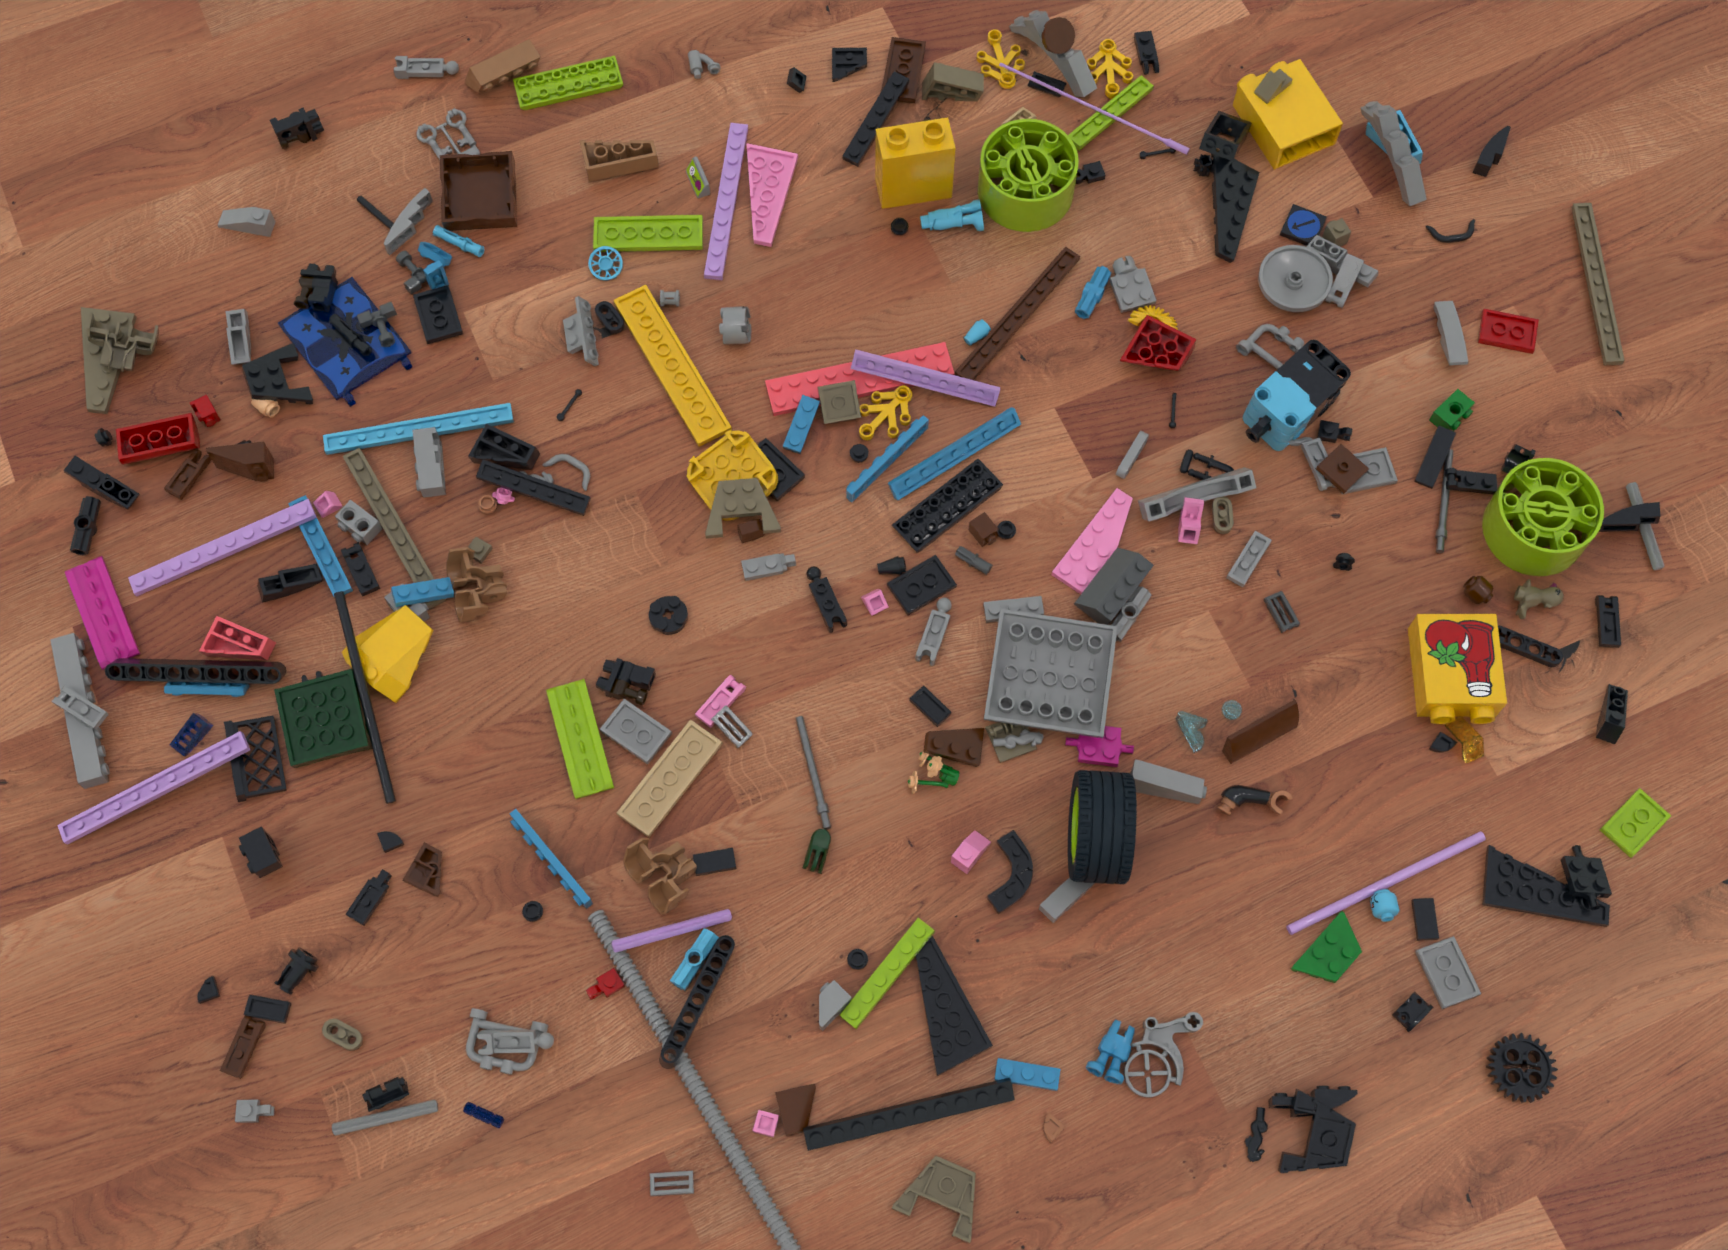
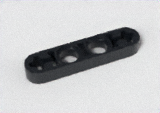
[1498,625,1563,667]

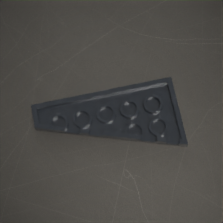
[1211,154,1260,263]
[1482,845,1610,927]
[916,936,993,1076]

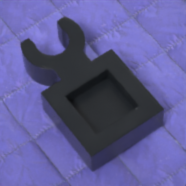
[1075,161,1106,184]

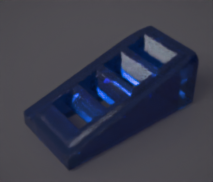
[169,713,213,757]

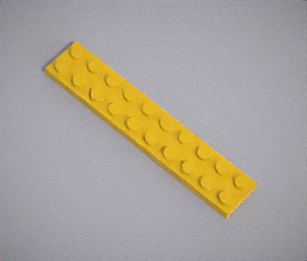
[613,285,732,447]

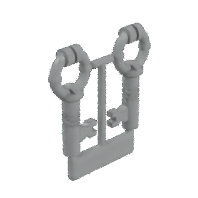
[416,108,480,160]

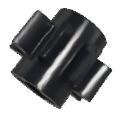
[1193,154,1213,177]

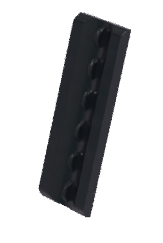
[892,459,1003,553]

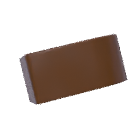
[738,519,765,543]

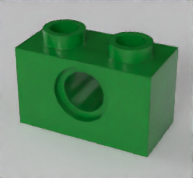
[1429,389,1475,431]

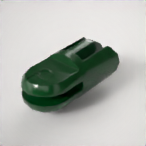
[802,829,831,874]

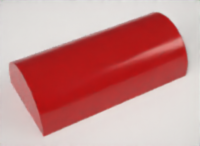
[116,413,200,465]

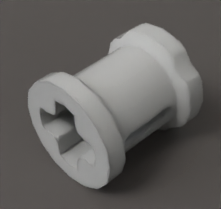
[660,290,680,307]

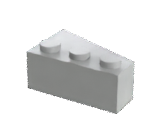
[412,427,446,498]

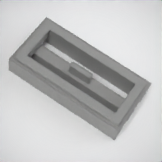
[711,705,753,748]
[650,1171,694,1196]

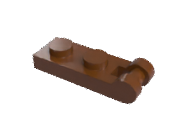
[220,1016,266,1079]

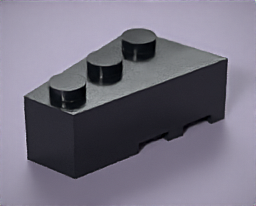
[468,424,540,470]

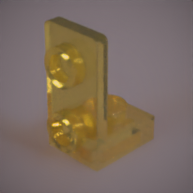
[1445,716,1484,763]

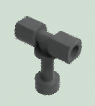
[396,251,427,295]
[357,301,397,347]

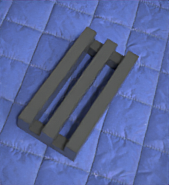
[1264,591,1300,633]

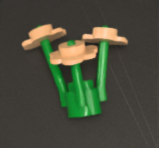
[908,751,959,794]

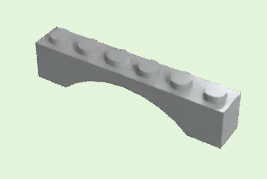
[1138,467,1256,522]

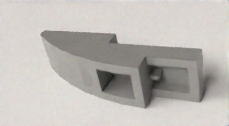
[1307,235,1378,287]

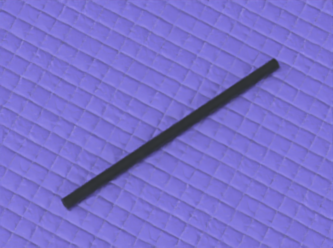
[334,591,396,804]

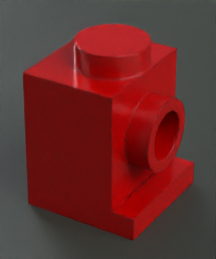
[190,394,221,427]

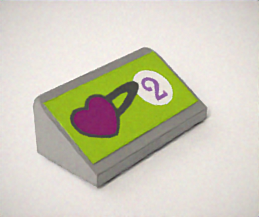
[686,157,710,198]

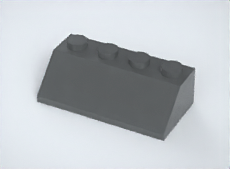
[1074,548,1154,625]

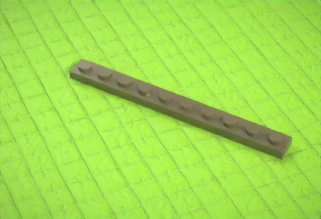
[1571,203,1625,365]
[343,447,446,609]

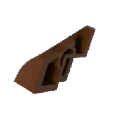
[402,842,442,897]
[775,1084,816,1137]

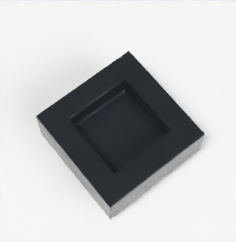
[787,67,807,93]

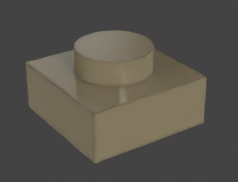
[468,537,493,564]

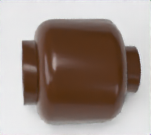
[1463,576,1494,604]

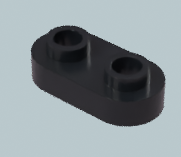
[595,301,624,334]

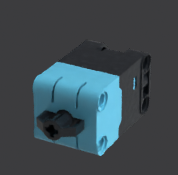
[1242,340,1351,451]

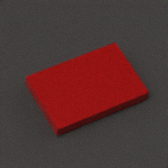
[1478,309,1539,354]

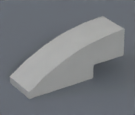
[225,309,251,365]
[1039,877,1095,923]

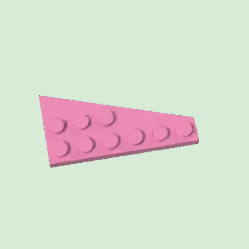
[746,143,798,247]

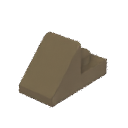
[1254,69,1293,104]

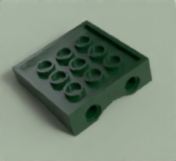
[274,669,372,768]

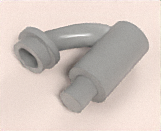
[688,50,721,79]

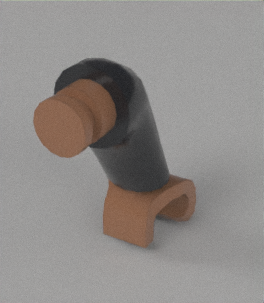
[1217,785,1293,816]

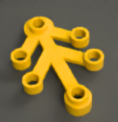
[976,29,1025,89]
[1087,39,1133,99]
[859,385,912,440]

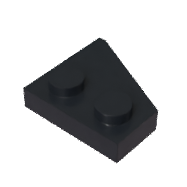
[832,47,867,82]

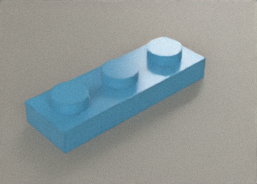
[783,395,820,454]
[391,577,454,607]
[994,1058,1061,1091]

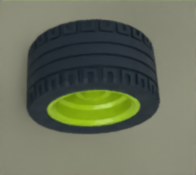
[1068,770,1137,885]

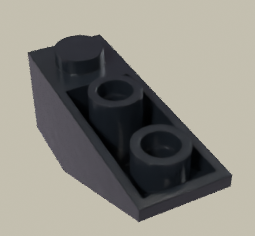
[1596,684,1628,744]

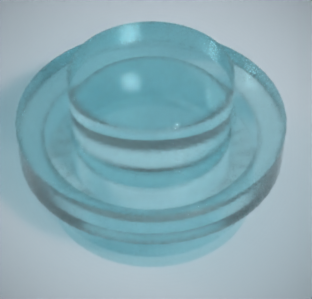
[1222,700,1242,720]

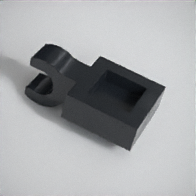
[1317,420,1352,443]

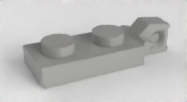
[741,553,796,581]

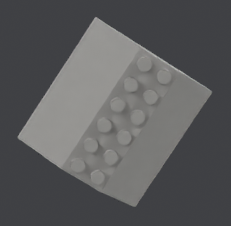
[984,609,1118,738]

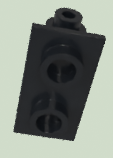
[362,1077,409,1112]

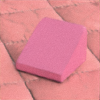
[313,491,343,518]
[861,589,889,616]

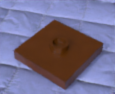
[1315,444,1369,494]

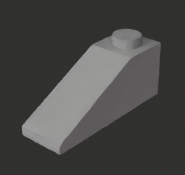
[217,207,275,237]

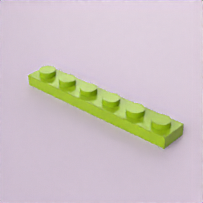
[1068,75,1154,151]
[840,918,935,1030]

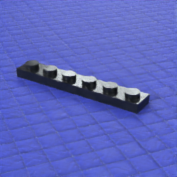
[842,71,909,167]
[476,460,591,516]

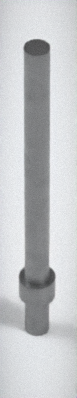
[1435,449,1453,553]
[795,716,831,830]

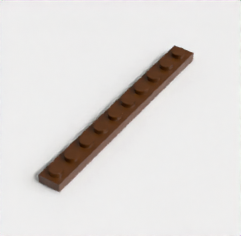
[955,247,1080,380]

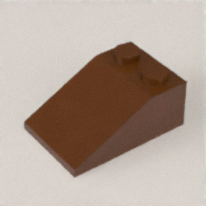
[206,441,274,482]

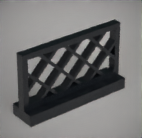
[224,716,287,802]

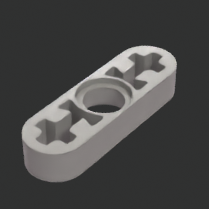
[1116,431,1149,479]

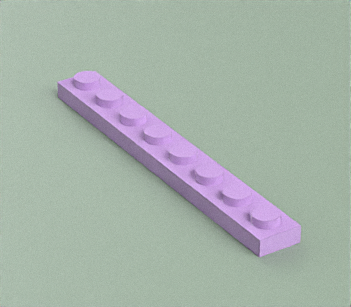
[851,349,1000,407]

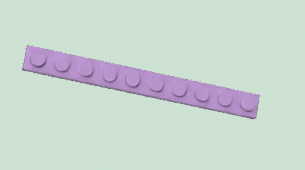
[704,123,748,280]
[128,499,317,596]
[57,731,250,845]

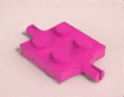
[1065,726,1134,767]

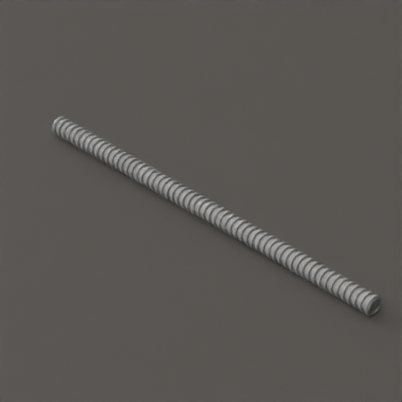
[587,910,801,1250]

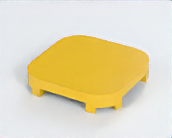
[686,430,778,521]

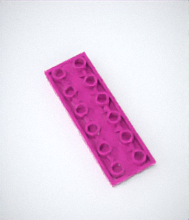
[65,556,140,670]

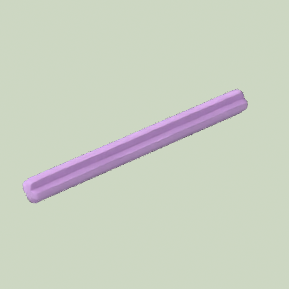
[611,909,732,952]

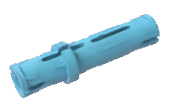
[433,225,485,257]

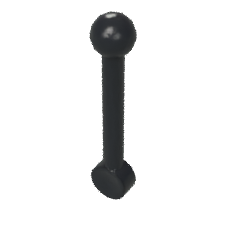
[1139,147,1176,159]
[557,389,582,421]
[1169,392,1177,428]

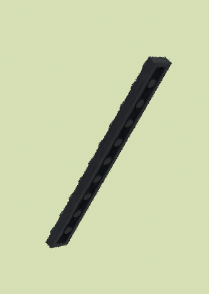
[803,1078,1015,1151]

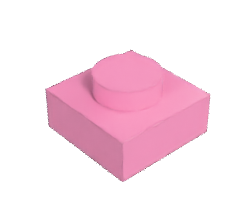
[753,1110,779,1138]

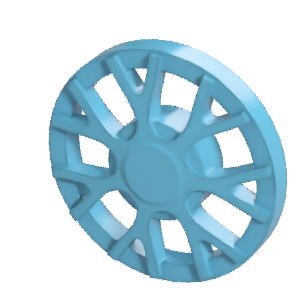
[588,246,623,281]

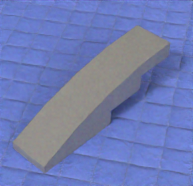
[384,188,433,255]
[1433,301,1468,365]

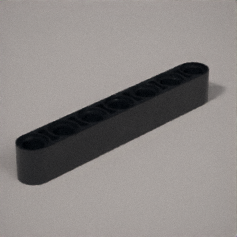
[659,935,735,1069]

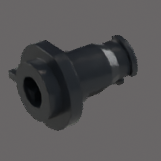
[275,947,319,995]

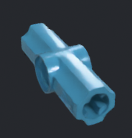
[1075,266,1112,319]

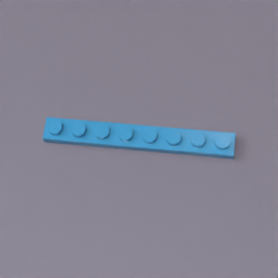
[888,407,1021,500]

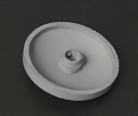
[1258,245,1333,312]

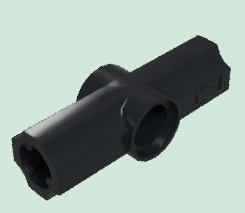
[70,496,101,556]

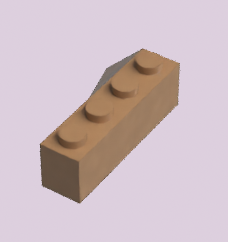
[465,39,540,93]
[580,140,659,182]

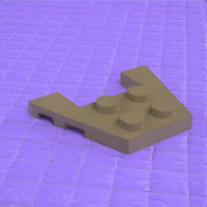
[705,478,781,539]
[892,1156,976,1244]

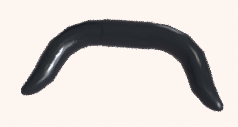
[1426,219,1475,243]

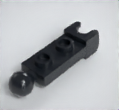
[806,566,847,633]

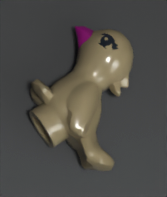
[1514,579,1564,619]

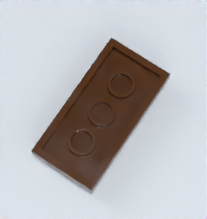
[881,37,926,103]

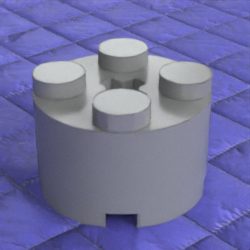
[719,306,751,344]

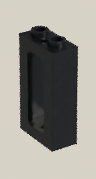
[1199,111,1252,161]

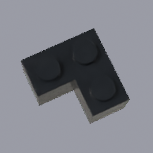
[239,826,283,878]

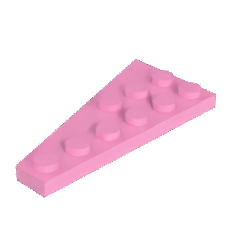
[1051,488,1133,594]

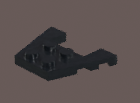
[242,343,313,405]
[1278,1089,1356,1173]

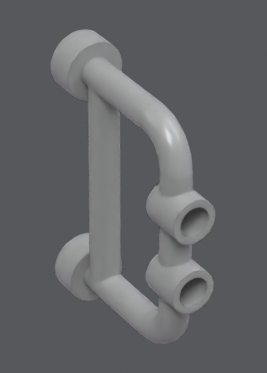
[1236,324,1305,369]
[466,1008,549,1075]

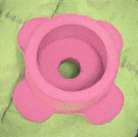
[492,487,515,504]

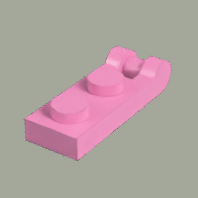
[695,675,746,728]

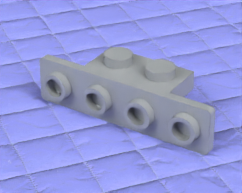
[563,296,599,366]

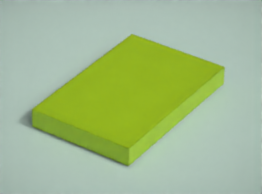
[1600,788,1671,858]

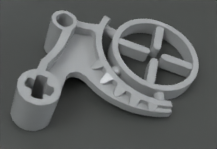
[1124,1012,1203,1098]

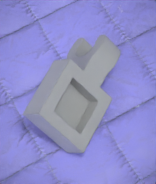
[235,1099,275,1123]

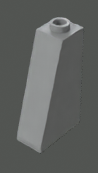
[1130,759,1207,804]

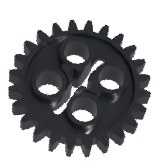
[1486,1033,1558,1103]

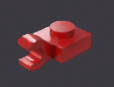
[586,968,625,1000]

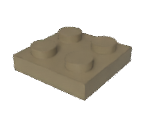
[817,380,861,424]

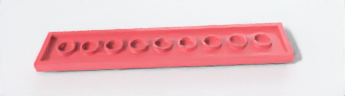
[765,342,955,416]

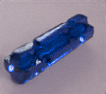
[463,1102,504,1128]

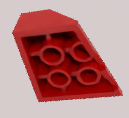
[1120,315,1196,371]

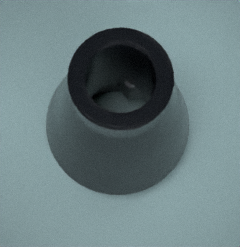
[877,556,906,575]

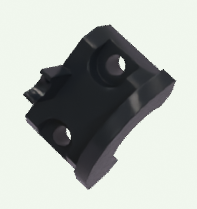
[1501,444,1536,473]
[1392,992,1433,1032]

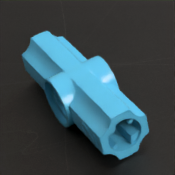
[670,928,719,991]

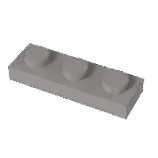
[1226,531,1272,587]
[983,596,1044,623]

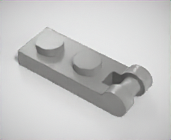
[1325,253,1364,308]
[1301,438,1335,491]
[51,685,109,730]

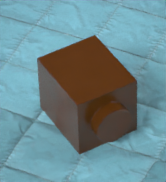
[968,512,999,547]

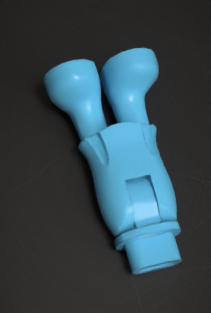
[920,199,984,231]

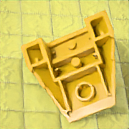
[342,605,434,703]

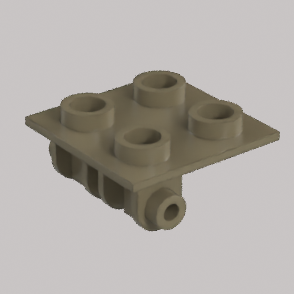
[985,722,1037,763]

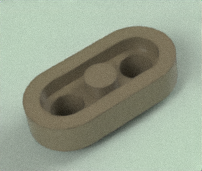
[1212,496,1234,534]
[322,1019,363,1051]

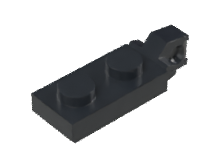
[346,869,392,926]

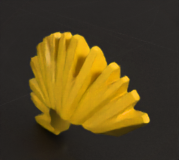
[1128,305,1178,330]

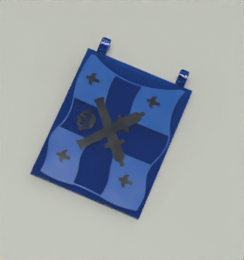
[278,277,412,407]

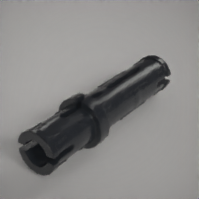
[329,314,373,357]

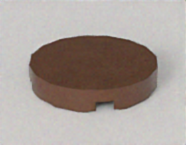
[1041,17,1075,54]

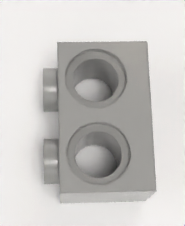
[335,500,382,545]

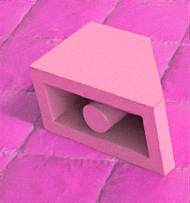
[951,830,991,874]

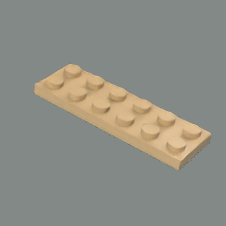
[617,720,723,838]

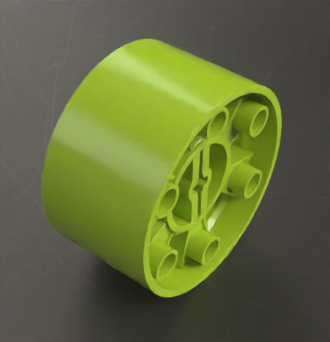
[978,119,1079,232]
[1482,458,1604,576]

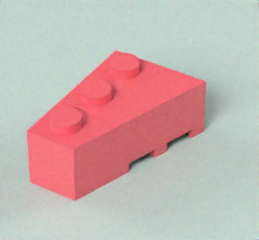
[199,616,276,661]

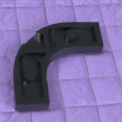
[987,830,1033,914]

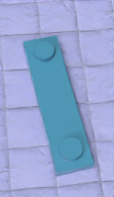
[164,682,249,697]

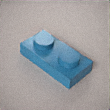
[423,260,449,290]

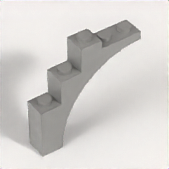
[1009,10,1097,97]
[1360,101,1427,206]

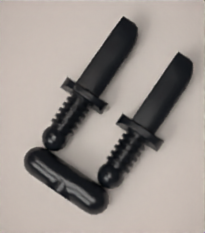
[1180,449,1234,480]

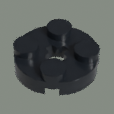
[649,596,688,635]

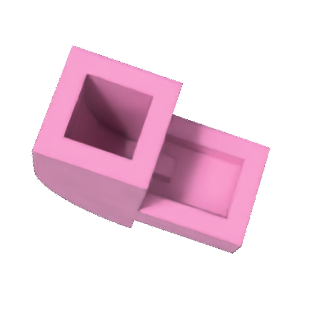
[1178,497,1204,544]

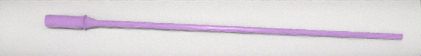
[999,62,1190,155]

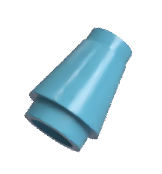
[963,319,991,346]

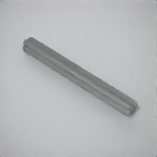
[1626,482,1664,570]
[332,1100,438,1135]

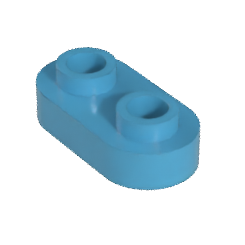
[418,242,452,267]

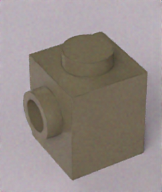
[1322,218,1351,247]

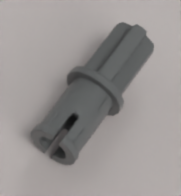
[955,546,993,575]

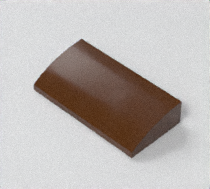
[1222,700,1299,764]

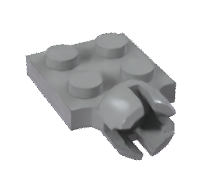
[1109,256,1157,313]

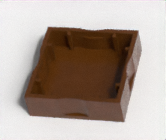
[440,151,517,231]

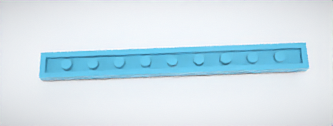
[323,403,514,455]

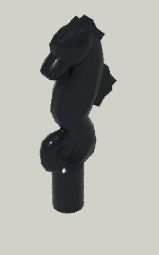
[1244,1107,1268,1163]

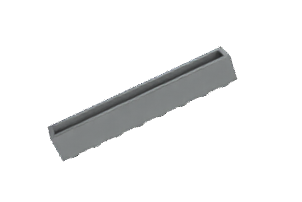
[50,633,110,789]

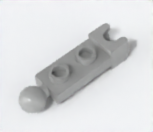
[394,56,459,79]
[915,597,952,666]
[477,1029,554,1055]

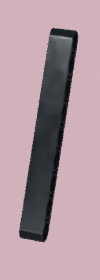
[105,658,287,684]

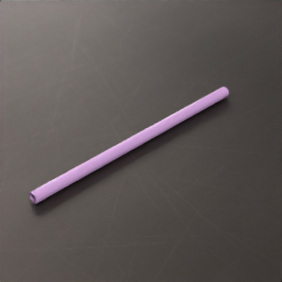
[1286,831,1486,935]

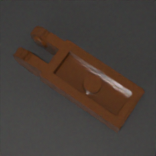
[164,449,211,500]

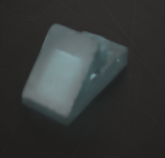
[1176,711,1208,753]

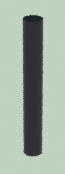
[357,196,394,229]

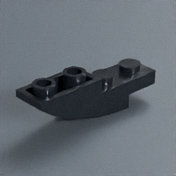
[63,456,139,510]
[1268,1086,1358,1117]

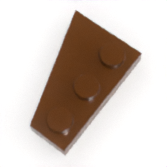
[923,728,984,767]

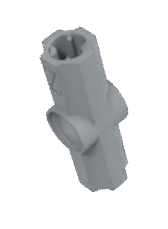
[1112,586,1152,642]

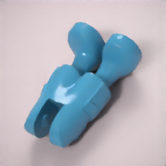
[1086,1019,1135,1084]

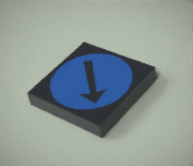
[1280,204,1327,246]

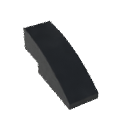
[1472,126,1511,177]
[1414,425,1456,489]
[1599,502,1661,532]
[257,564,322,603]

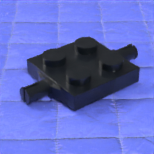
[1560,845,1612,910]

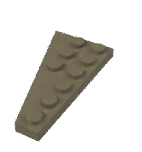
[81,307,137,414]

